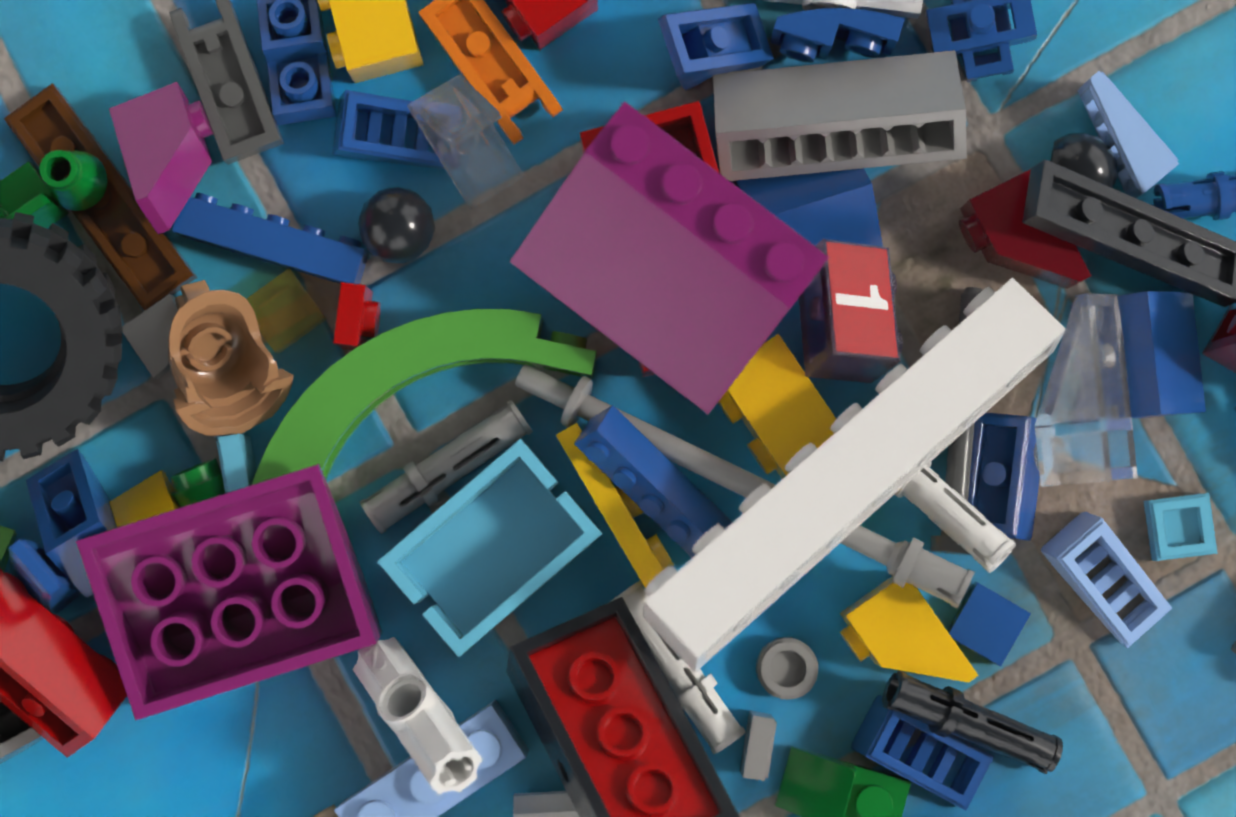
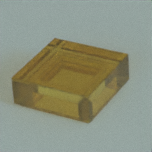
[247,268,327,354]

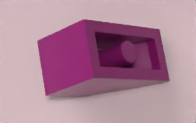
[109,82,213,234]

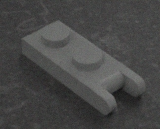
[169,0,284,165]

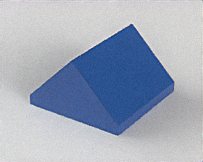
[734,168,884,272]
[1070,291,1206,424]

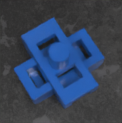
[926,0,1037,83]

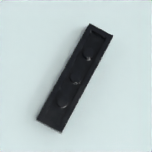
[1022,159,1236,308]

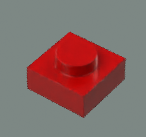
[333,282,381,350]

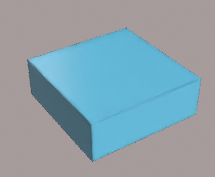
[216,434,257,493]
[1144,493,1218,561]

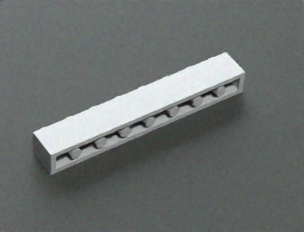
[643,278,1066,673]

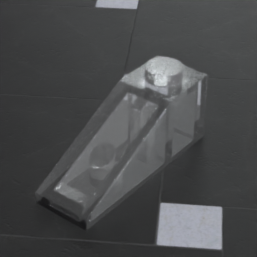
[1034,293,1138,487]

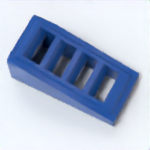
[332,90,465,171]
[9,539,82,615]
[851,695,994,811]

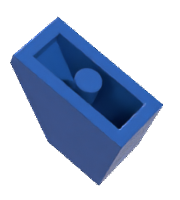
[26,449,117,598]

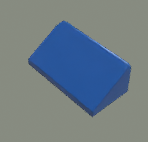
[968,412,1046,541]

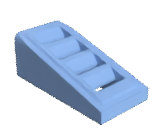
[1077,71,1179,198]
[1041,512,1172,648]

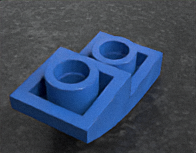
[257,0,337,126]
[769,8,905,63]

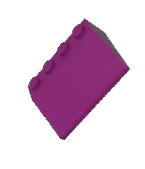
[509,101,829,415]
[76,464,382,721]

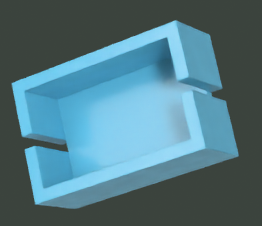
[377,439,603,657]

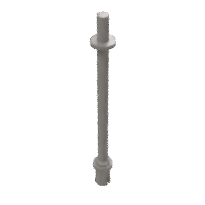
[515,364,975,608]

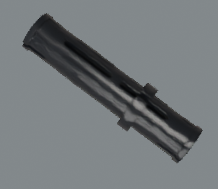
[882,670,1063,774]

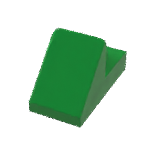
[774,746,911,817]

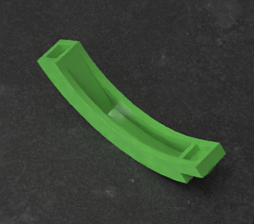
[252,309,597,485]

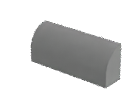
[713,50,967,181]

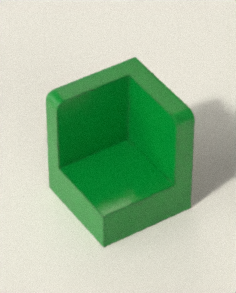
[0,161,69,228]

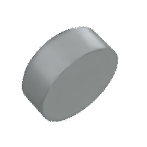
[756,637,818,700]

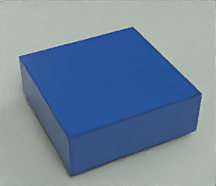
[947,582,1031,666]

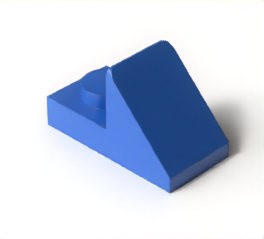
[658,3,774,90]

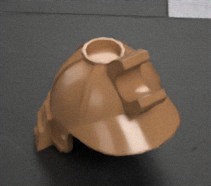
[168,280,294,436]

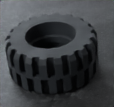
[0,212,122,462]

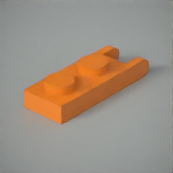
[418,0,563,145]

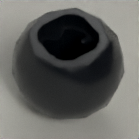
[1050,133,1118,188]
[358,187,435,263]

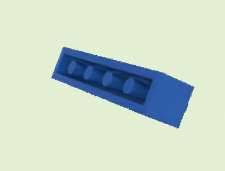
[172,192,369,284]
[574,405,733,558]

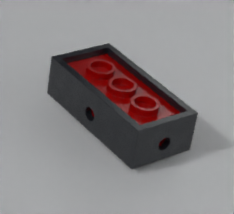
[506,597,740,817]

